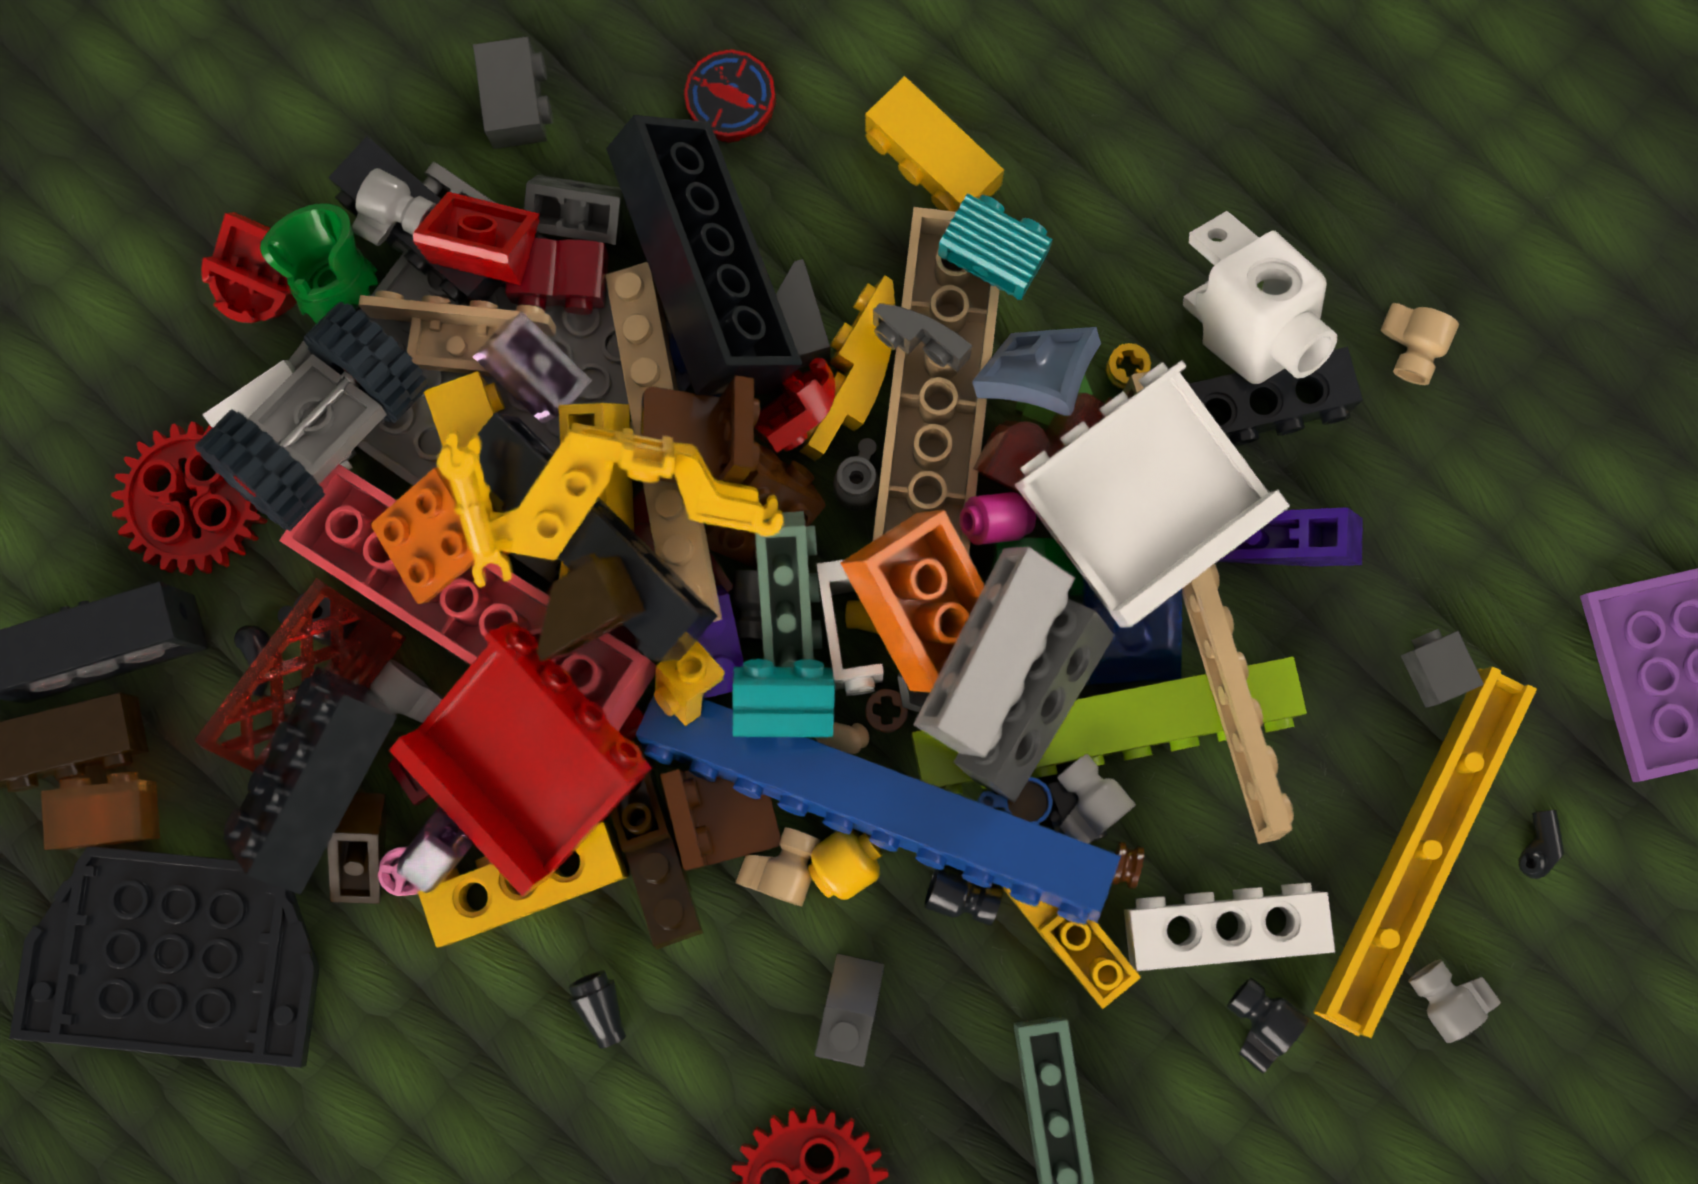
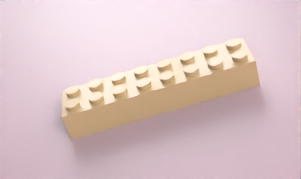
[872,207,999,555]

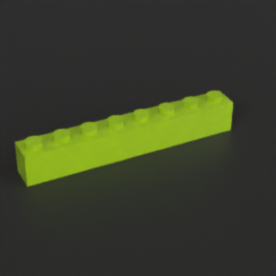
[911,656,1307,794]

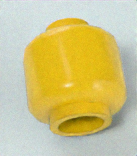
[808,829,883,900]

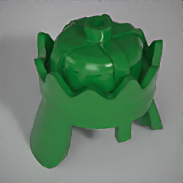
[260,203,378,324]

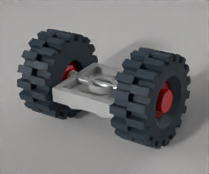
[195,302,429,531]

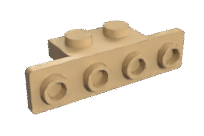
[359,291,556,377]

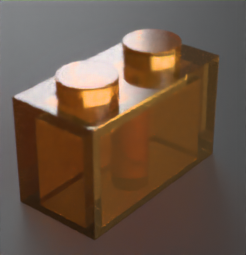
[41,772,160,850]

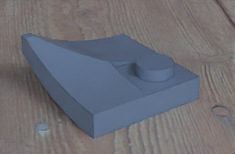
[972,327,1101,416]

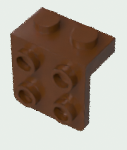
[641,375,760,484]
[705,445,826,570]

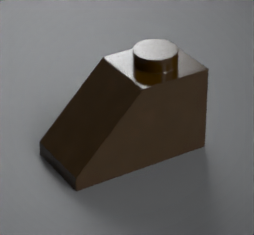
[537,553,646,661]
[328,792,386,904]

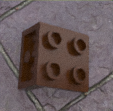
[660,769,781,871]

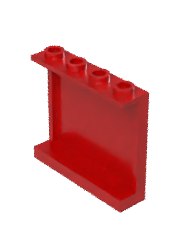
[389,621,652,897]

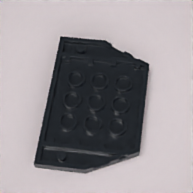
[9,846,320,1068]

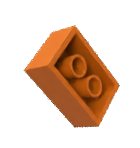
[840,510,985,692]

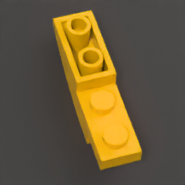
[799,275,895,461]
[1002,886,1141,1009]

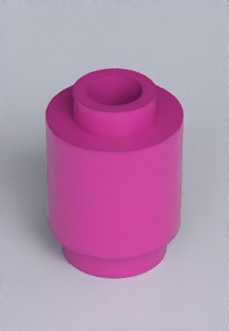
[960,492,1036,545]

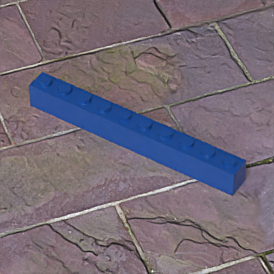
[636,695,1121,924]

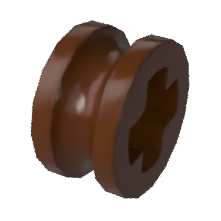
[865,689,908,733]
[1112,842,1144,889]

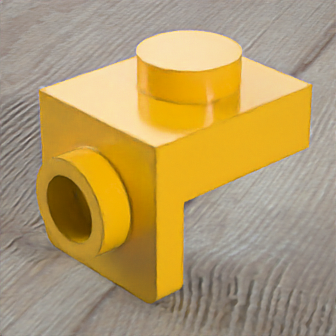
[654,641,724,726]

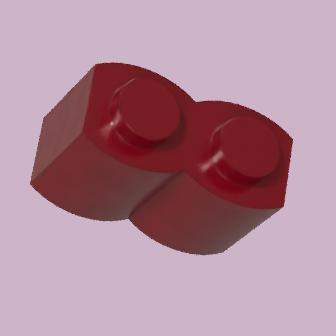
[505,238,609,315]

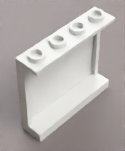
[1015,361,1290,628]

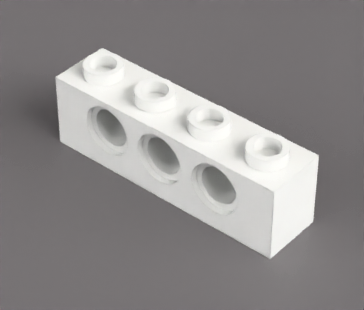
[1124,883,1335,971]

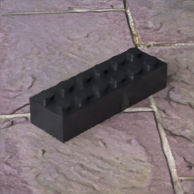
[606,115,803,395]

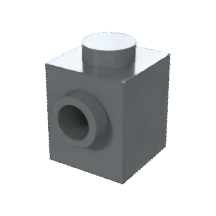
[1400,629,1484,708]

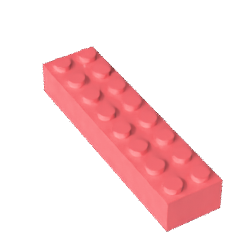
[279,464,656,731]

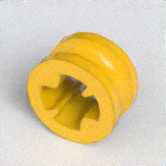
[1106,343,1151,389]

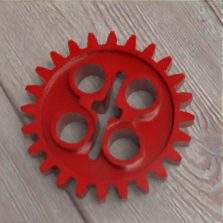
[111,422,267,576]
[730,1106,888,1184]

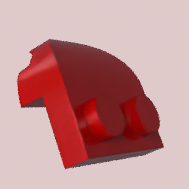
[201,212,297,323]
[754,358,835,453]

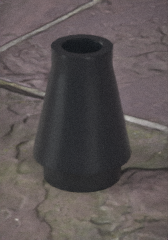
[568,970,626,1049]

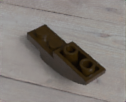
[610,744,703,950]

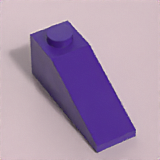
[1217,507,1363,566]

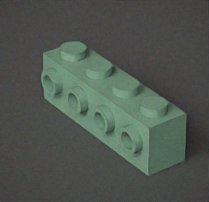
[755,511,822,667]

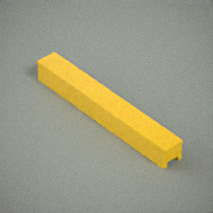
[1313,666,1537,1038]

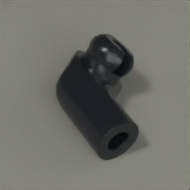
[234,625,279,697]
[1518,810,1564,879]

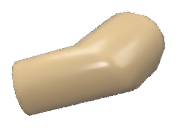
[815,722,870,755]

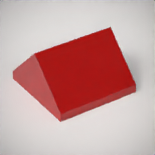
[413,192,540,285]

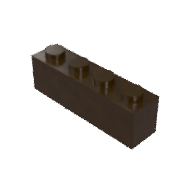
[0,692,149,792]

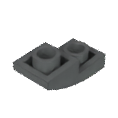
[873,303,972,372]

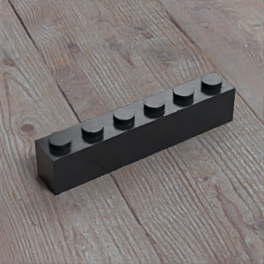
[477,412,718,661]

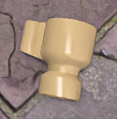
[1381,303,1459,385]
[735,827,821,907]

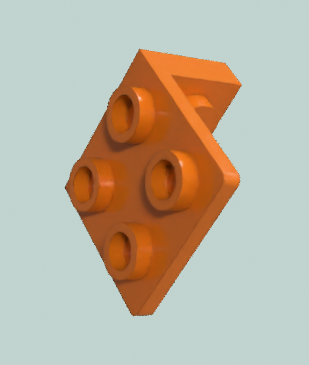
[371,468,511,604]

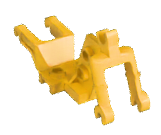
[438,423,783,587]

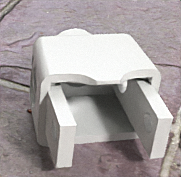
[1183,211,1337,384]

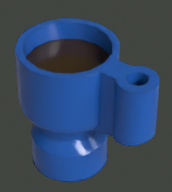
[976,777,1053,825]

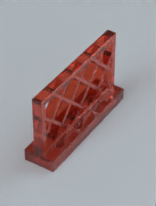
[194,578,406,772]

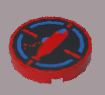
[684,50,776,143]

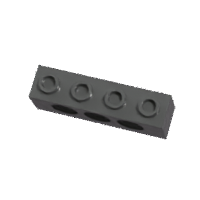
[954,599,1115,803]

